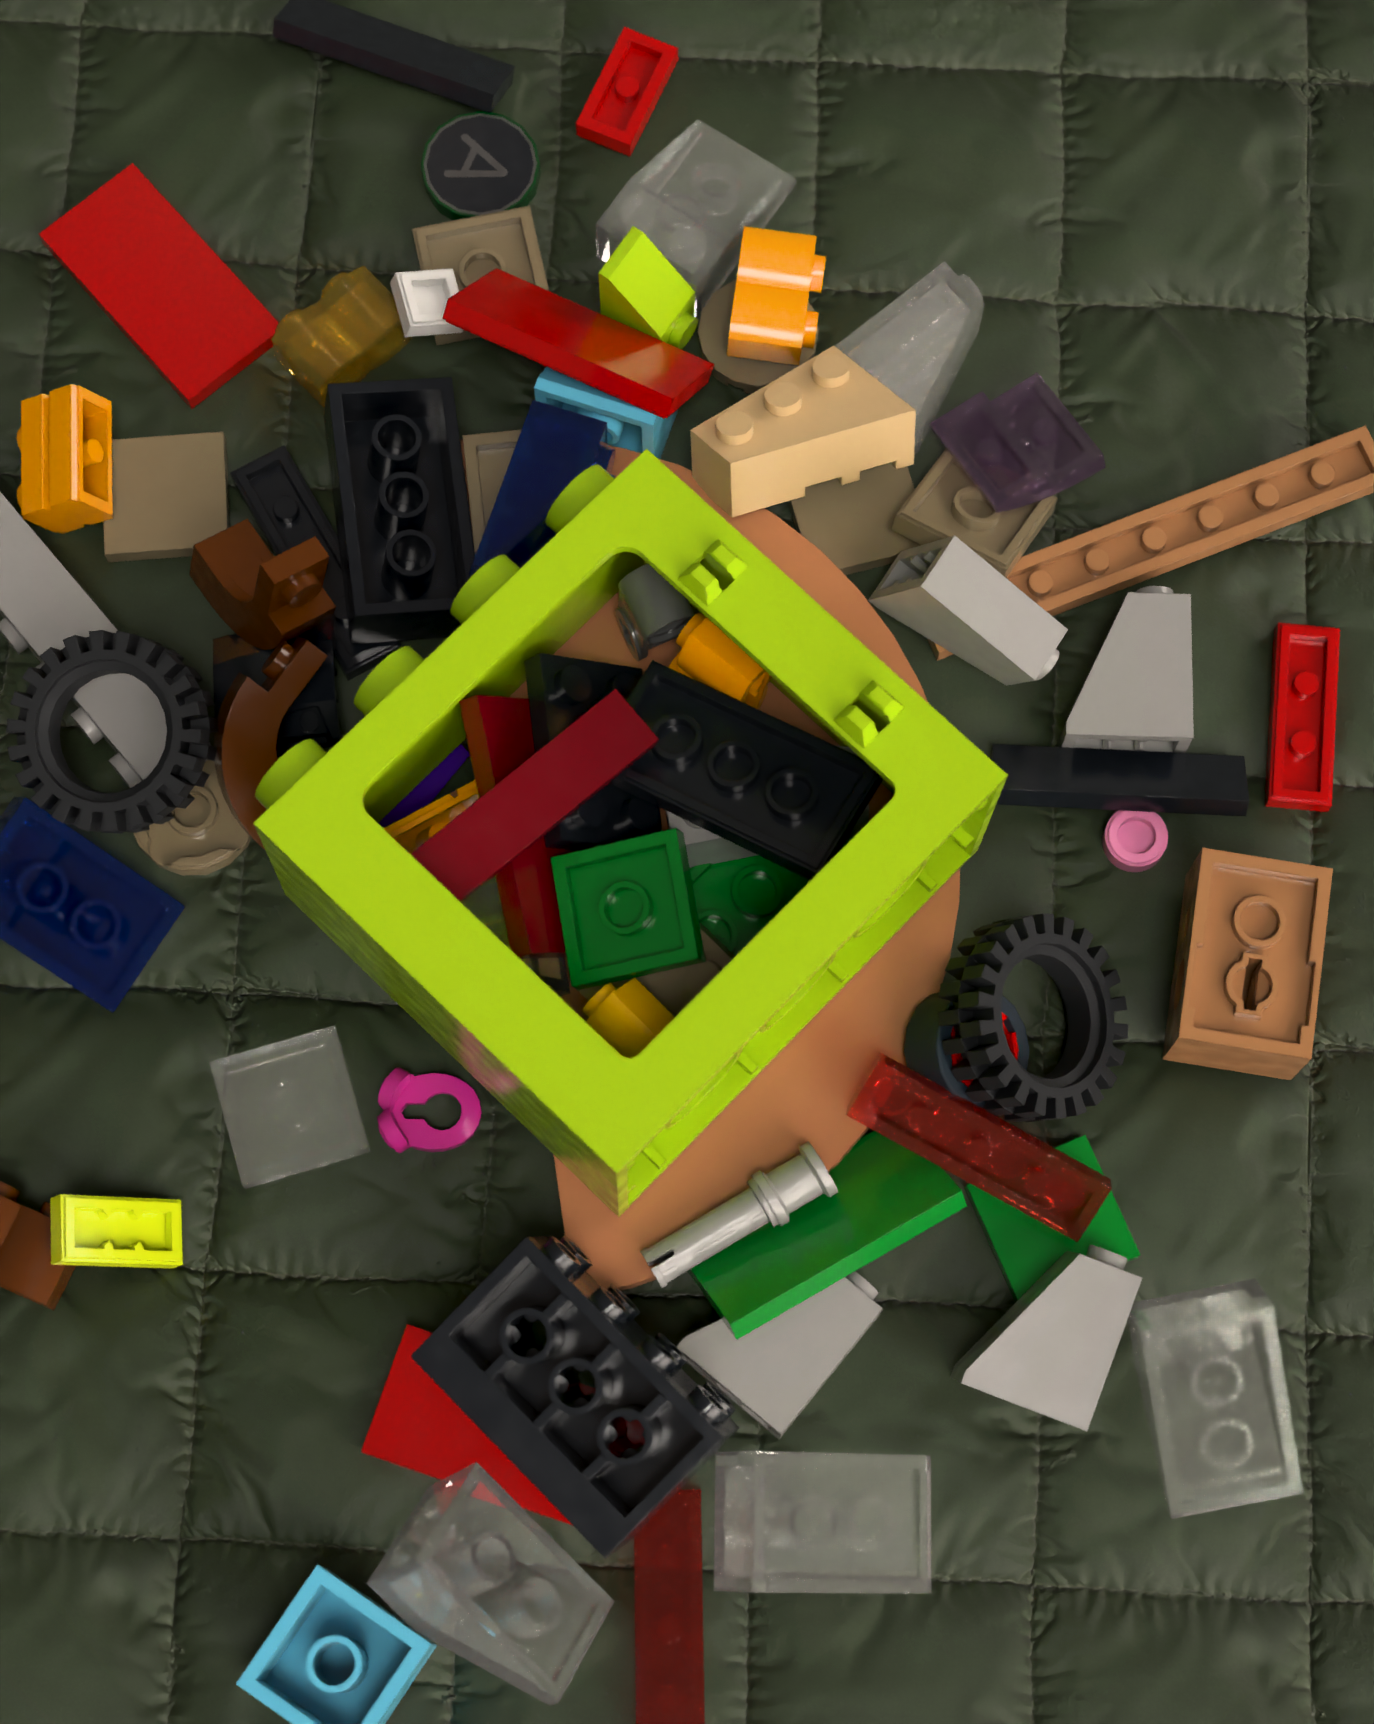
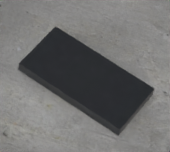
[610,660,883,880]

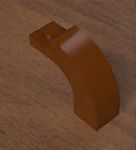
[189,519,336,650]
[214,637,328,851]

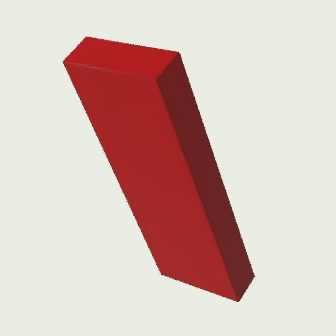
[1264,622,1340,812]

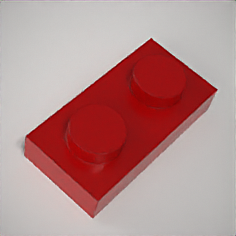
[576,27,678,157]

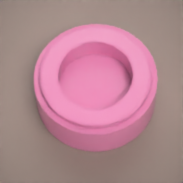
[1102,810,1168,872]

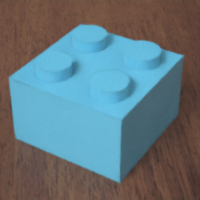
[236,1564,437,1724]

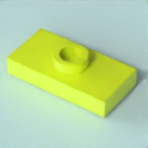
[50,1194,183,1269]

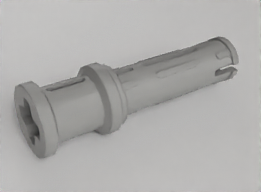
[640,1141,838,1288]

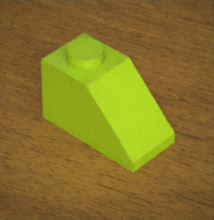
[598,226,698,349]

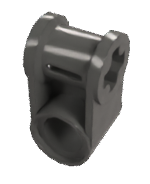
[615,564,696,661]

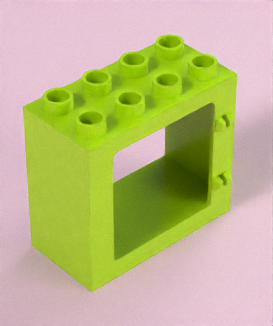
[254,448,1008,1217]

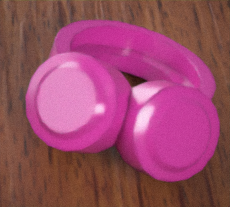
[377,1067,482,1154]

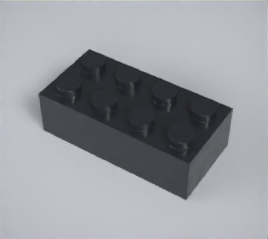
[324,377,477,644]

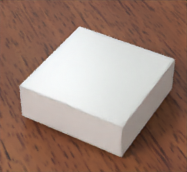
[390,268,463,337]

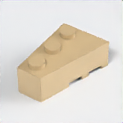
[690,346,916,517]

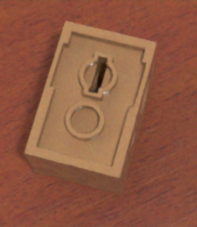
[1162,848,1333,1080]

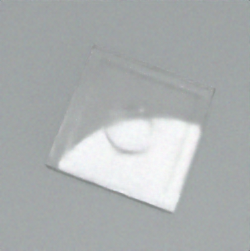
[209,1025,371,1189]

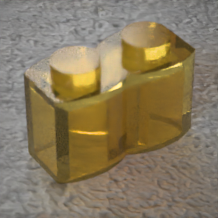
[271,266,413,408]

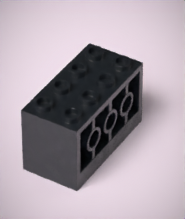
[410,1236,739,1559]

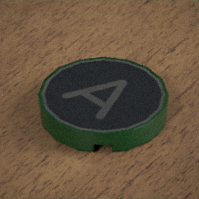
[421,111,541,221]

